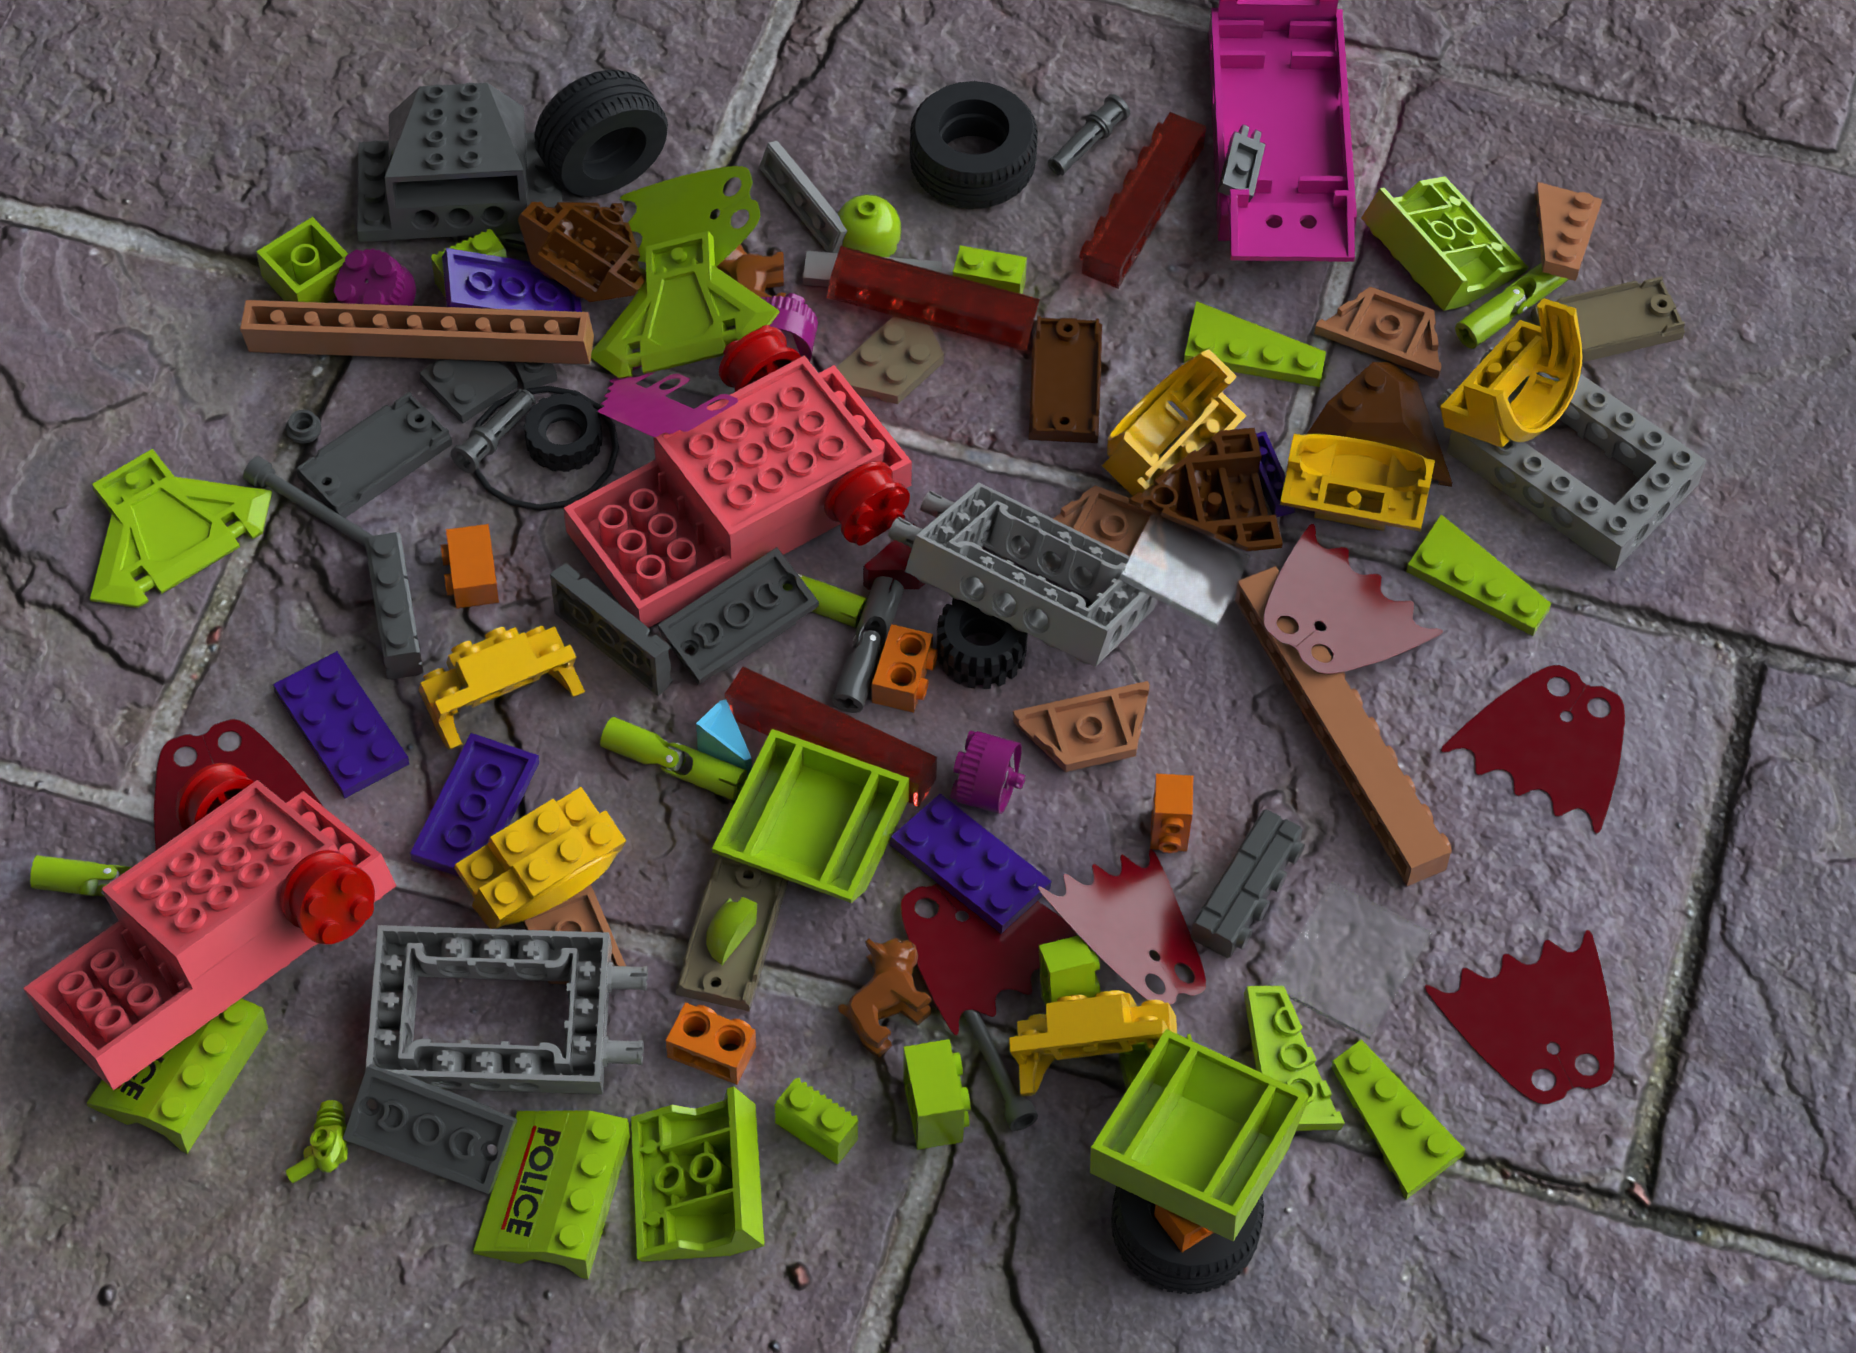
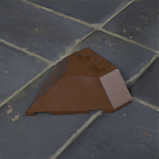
[518,202,646,302]
[1307,362,1453,487]
[1128,427,1283,552]

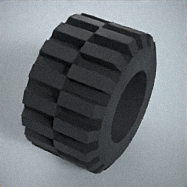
[936,598,1028,689]

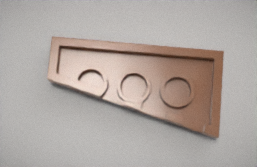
[1535,182,1603,281]

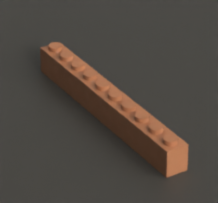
[240,300,594,364]
[1235,566,1452,886]

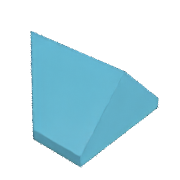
[696,699,752,779]

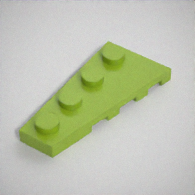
[1184,301,1326,387]
[1406,514,1551,636]
[1244,986,1345,1131]
[1331,1039,1466,1200]

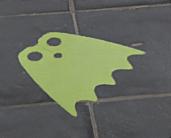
[620,166,760,292]

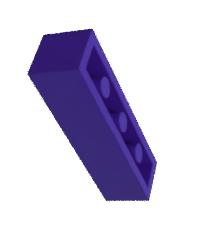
[1256,431,1295,517]

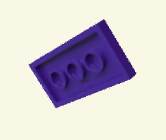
[442,248,582,312]
[273,651,409,798]
[410,733,540,877]
[890,793,1052,934]

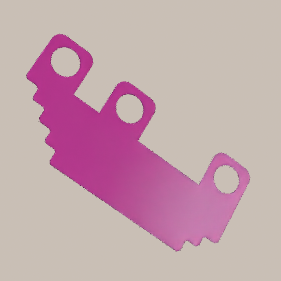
[597,366,738,437]

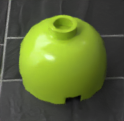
[837,194,901,257]

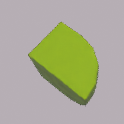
[706,897,757,965]

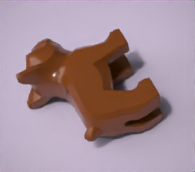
[717,244,786,298]
[838,938,931,1057]

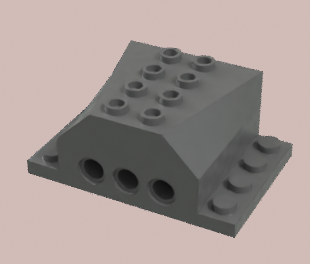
[357,83,563,242]

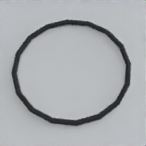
[473,385,619,511]

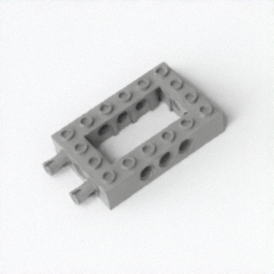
[1437,347,1706,571]
[888,482,1166,667]
[365,925,648,1094]

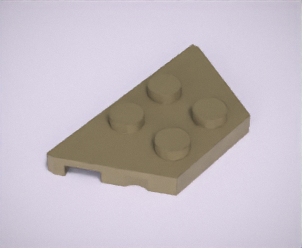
[837,299,944,404]

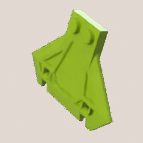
[591,231,780,379]
[90,449,272,608]

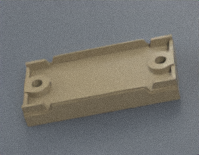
[1530,276,1685,362]
[676,855,788,1012]

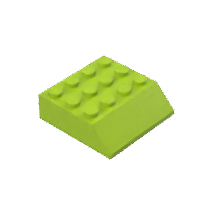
[712,729,909,903]
[1090,1029,1309,1242]

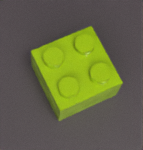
[256,217,348,303]
[903,1039,971,1150]

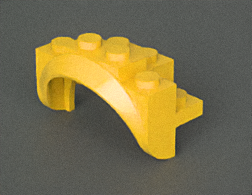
[1280,433,1435,532]
[418,626,585,750]
[454,787,626,929]
[1009,990,1177,1096]

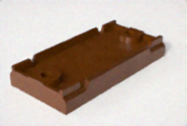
[1028,316,1102,443]

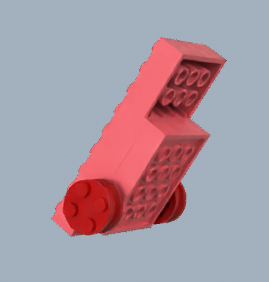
[564,325,912,628]
[23,763,396,1090]

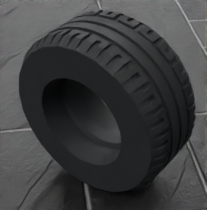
[534,69,668,196]
[909,81,1038,209]
[1111,1186,1264,1294]

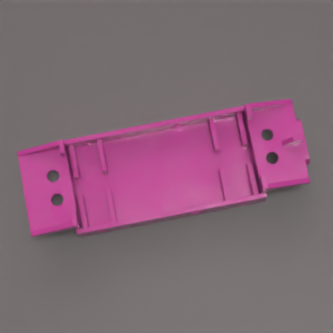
[1208,0,1357,262]

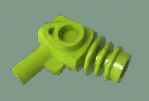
[286,1100,348,1183]

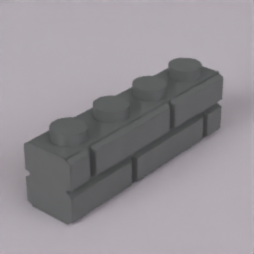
[365,532,424,680]
[1191,809,1305,958]

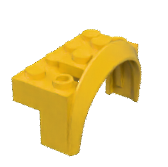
[1440,298,1582,448]
[1102,349,1246,496]

